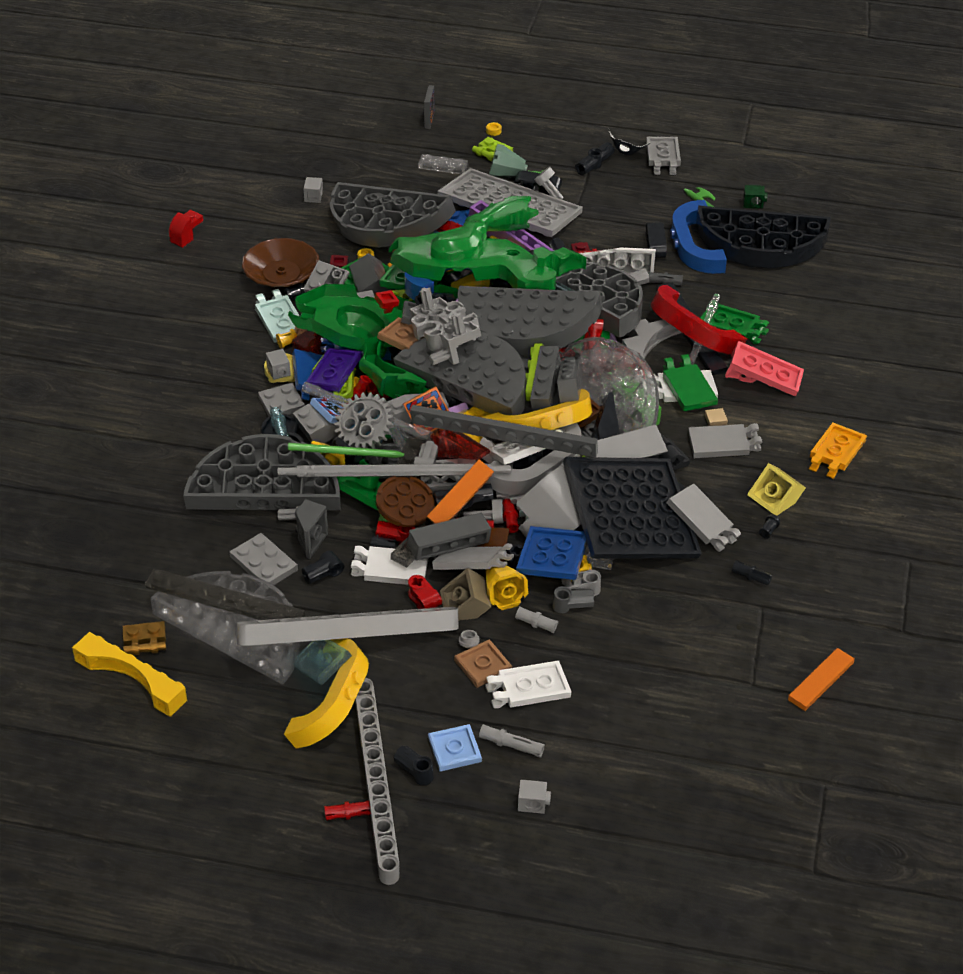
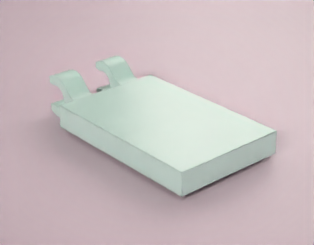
[255,289,299,343]

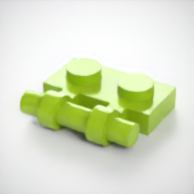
[472,137,513,162]

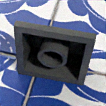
[295,499,328,559]

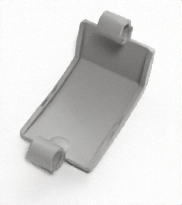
[517,454,581,537]

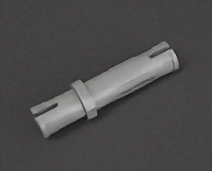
[479,724,545,758]

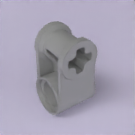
[561,570,601,596]

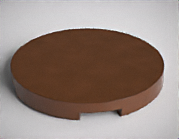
[376,476,434,527]

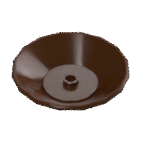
[242,238,319,287]

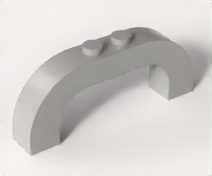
[485,423,581,495]

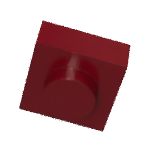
[571,242,590,252]
[330,255,348,268]

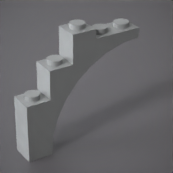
[614,319,682,393]

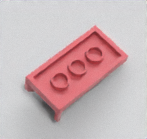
[725,341,804,396]

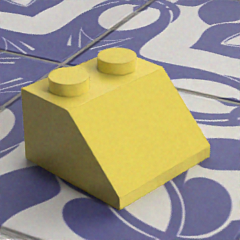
[747,463,806,516]

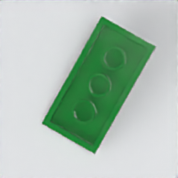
[337,459,382,510]

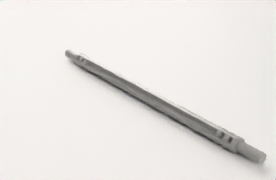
[278,463,511,477]

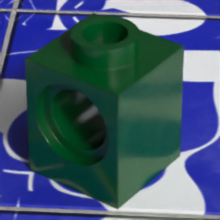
[743,185,767,209]

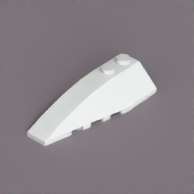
[579,248,656,276]

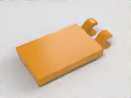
[809,423,867,479]

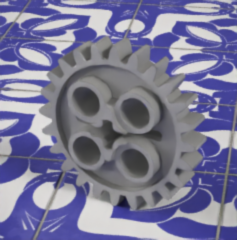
[334,392,395,449]

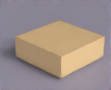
[704,408,728,426]

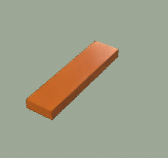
[427,459,494,524]
[788,648,855,711]

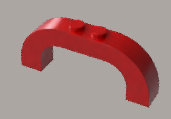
[651,285,747,354]

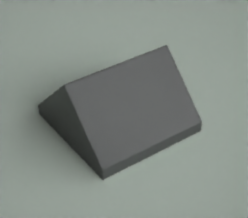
[349,253,391,293]

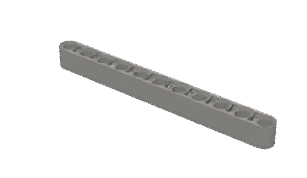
[237,607,459,646]
[355,678,400,885]

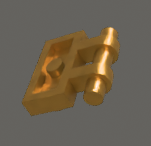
[123,621,166,656]

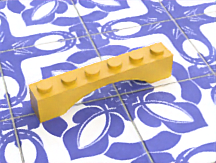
[72,632,187,717]

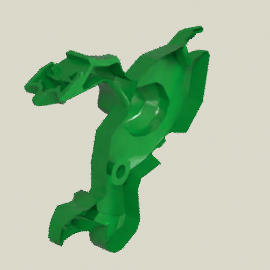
[389,196,586,290]
[288,284,459,399]

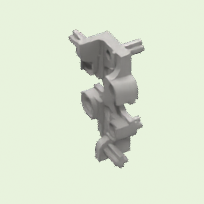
[410,287,481,365]

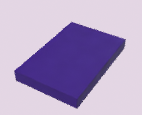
[305,348,362,392]

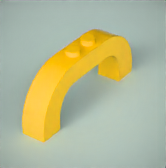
[482,389,592,430]
[284,638,369,748]

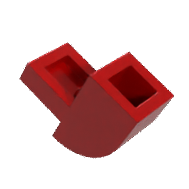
[169,210,203,248]

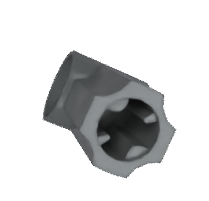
[552,586,594,613]

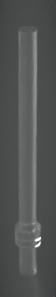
[689,294,720,365]

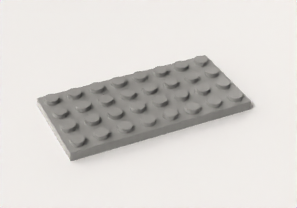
[438,168,583,237]

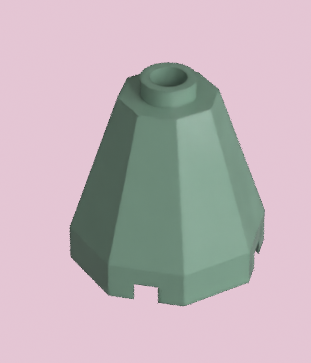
[489,144,528,178]

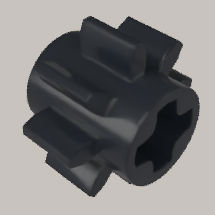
[504,545,523,569]

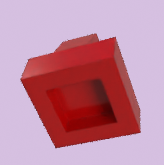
[374,290,399,314]

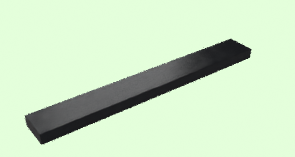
[656,282,728,375]

